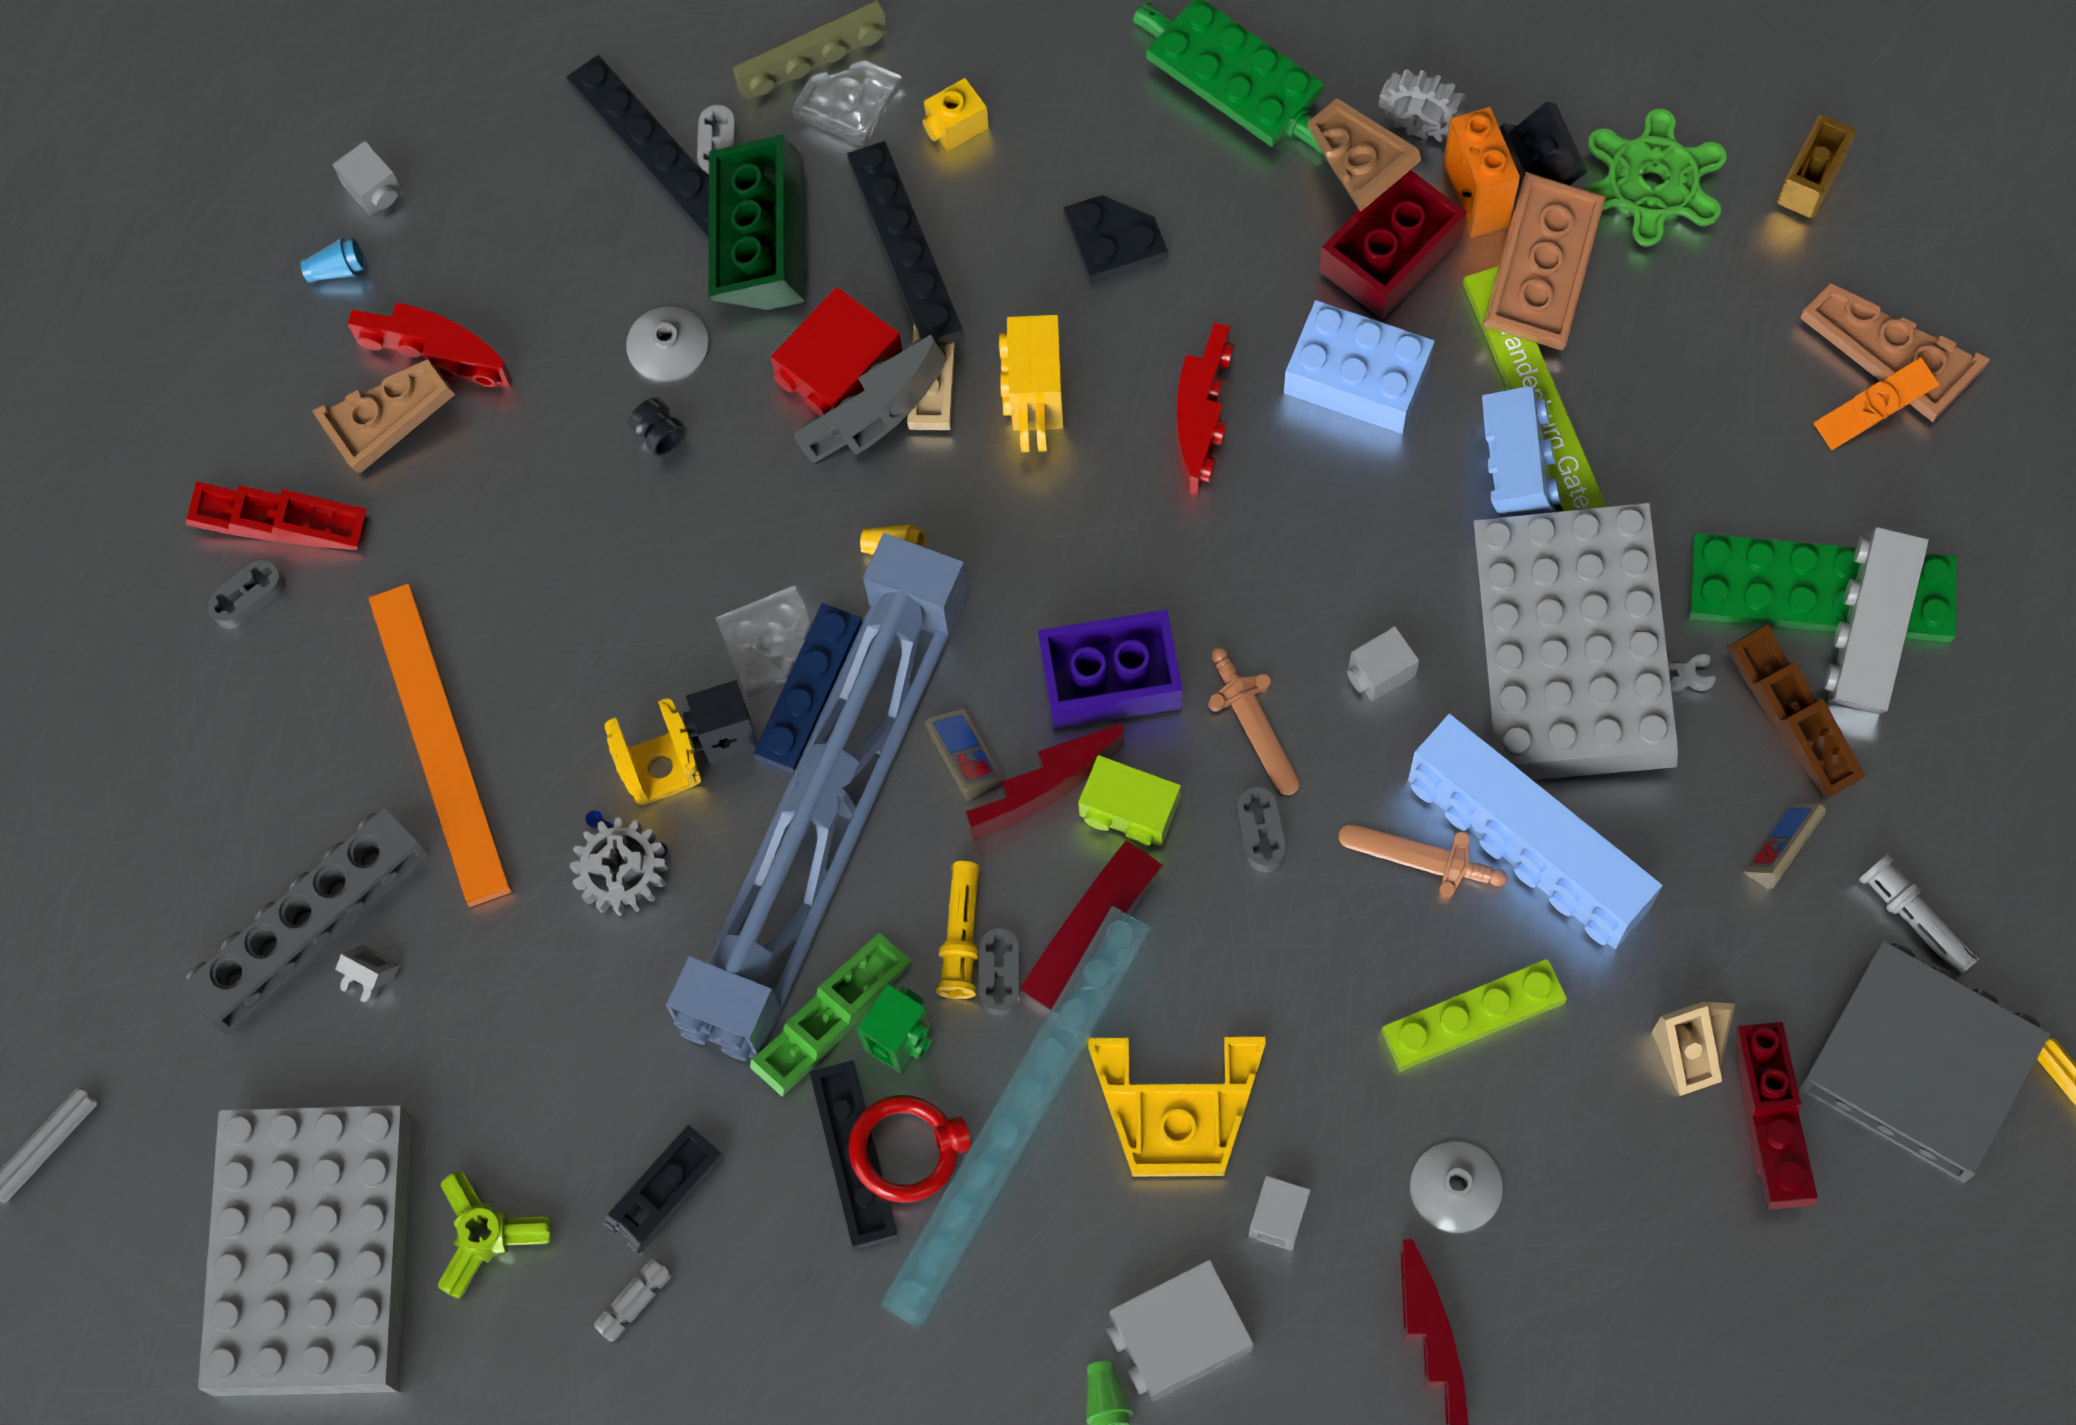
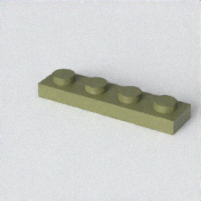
[733,1,888,101]

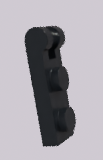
[603,1124,724,1254]

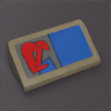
[924,708,1005,802]
[1743,803,1826,890]

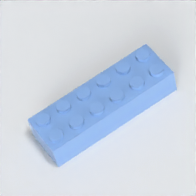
[1408,713,1663,950]

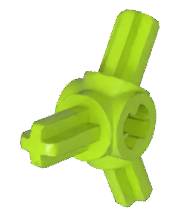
[438,1171,552,1298]

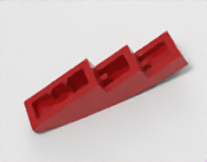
[186,481,366,550]

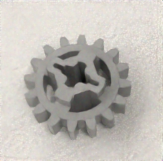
[1378,69,1469,141]
[569,817,668,915]

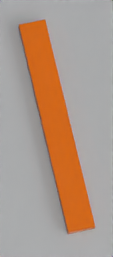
[368,583,512,907]

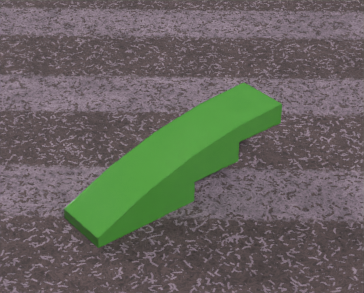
[750,932,912,1097]

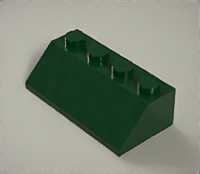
[708,134,805,310]

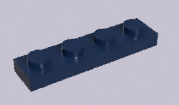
[753,603,862,773]

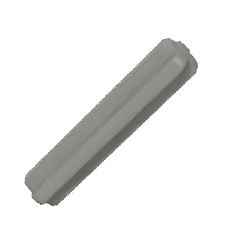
[0,1088,97,1203]

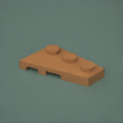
[1307,98,1422,212]
[312,359,455,474]

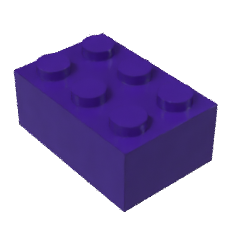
[1038,609,1183,729]

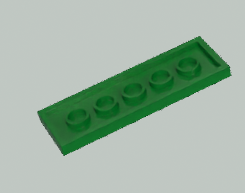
[1688,533,1957,643]

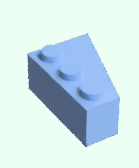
[1482,385,1561,518]

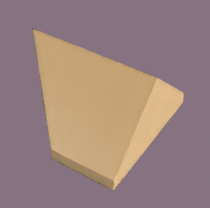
[1652,1001,1736,1096]

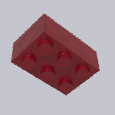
[1319,170,1467,320]

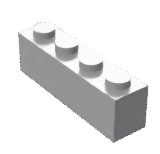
[1823,527,1929,714]

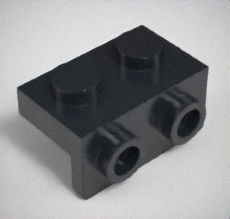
[1499,101,1588,186]

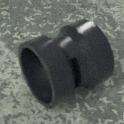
[628,397,687,456]

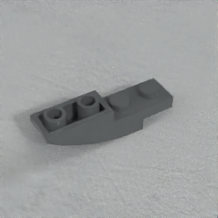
[792,335,947,464]

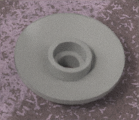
[626,306,709,382]
[1410,1141,1503,1233]

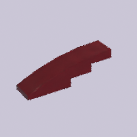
[965,723,1125,841]
[1019,840,1164,1014]
[1400,1239,1469,1425]

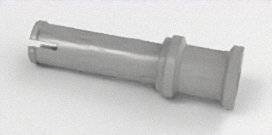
[1859,853,1980,977]

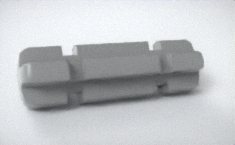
[594,1259,672,1342]

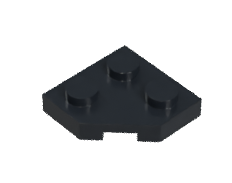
[1063,195,1168,284]

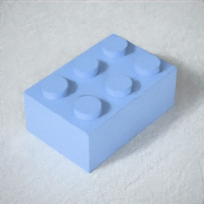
[1284,300,1435,434]

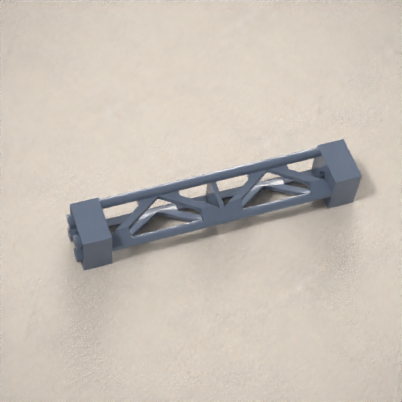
[666,533,969,1061]

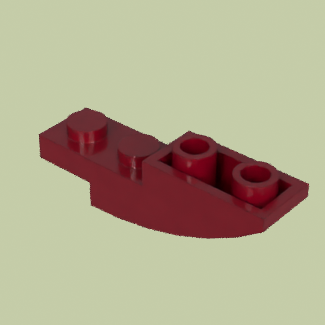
[1736,1022,1818,1210]

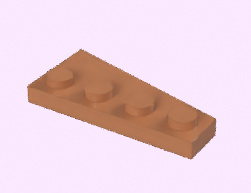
[1800,283,1990,422]

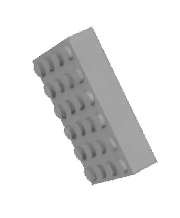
[1474,503,1678,780]
[198,1105,413,1396]

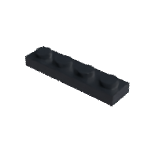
[809,1060,899,1250]

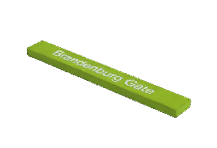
[1463,266,1607,512]

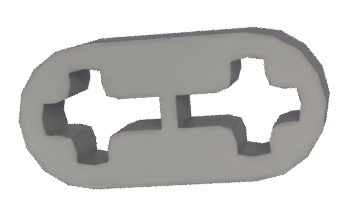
[697,105,737,178]

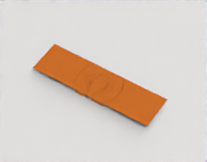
[1813,357,1940,451]

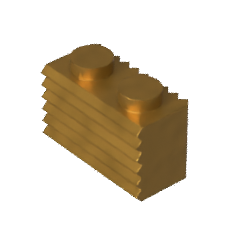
[1777,115,1856,218]

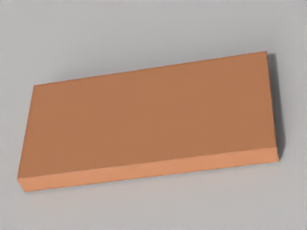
[1482,172,1606,351]

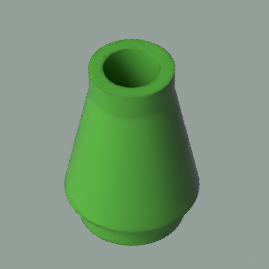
[1086,1360,1133,1425]

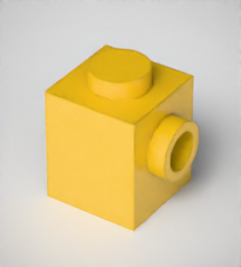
[923,78,989,151]

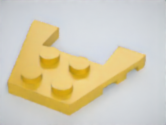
[1088,1037,1266,1177]

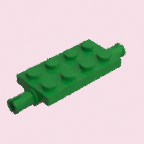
[1133,0,1324,155]

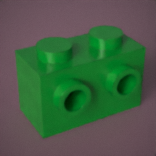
[857,984,933,1075]

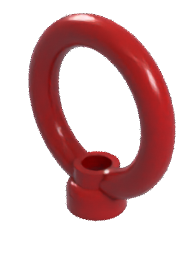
[849,1095,971,1203]

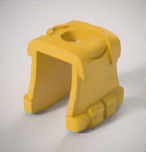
[604,698,701,805]

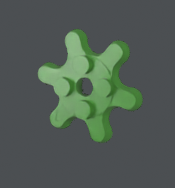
[1584,108,1727,247]

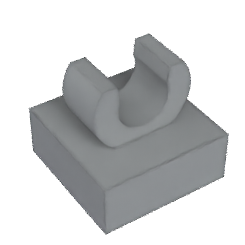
[335,945,400,1003]

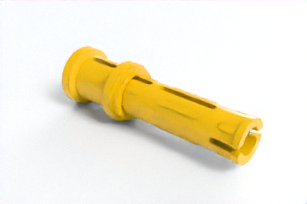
[935,861,980,999]

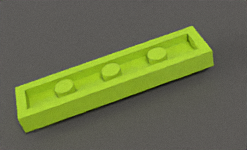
[1381,958,1567,1072]

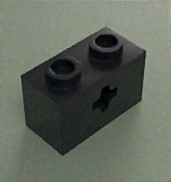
[682,680,758,764]

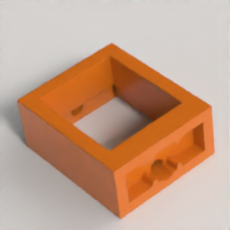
[1442,107,1520,238]

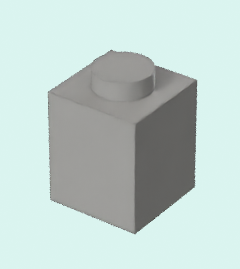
[332,141,403,217]
[1347,626,1419,702]
[1248,1173,1311,1251]

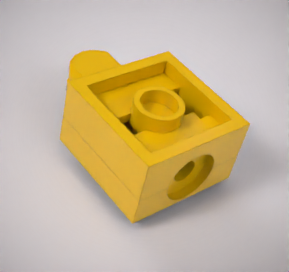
[999,315,1063,453]

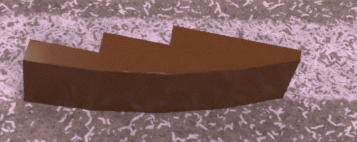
[1726,625,1866,798]

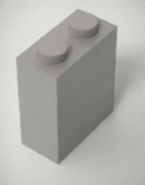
[1106,1260,1254,1402]

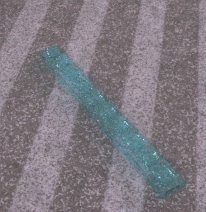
[880,906,1152,1329]

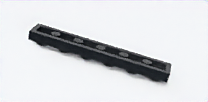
[566,55,709,243]
[847,141,965,347]

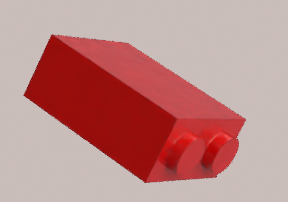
[770,286,903,416]

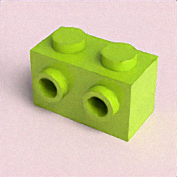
[1078,755,1181,846]

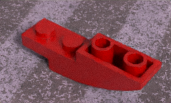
[347,302,512,387]
[1177,322,1235,496]

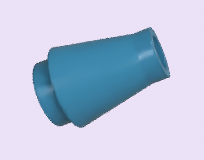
[300,237,366,283]

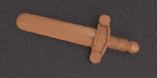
[1208,647,1300,796]
[1338,824,1508,899]

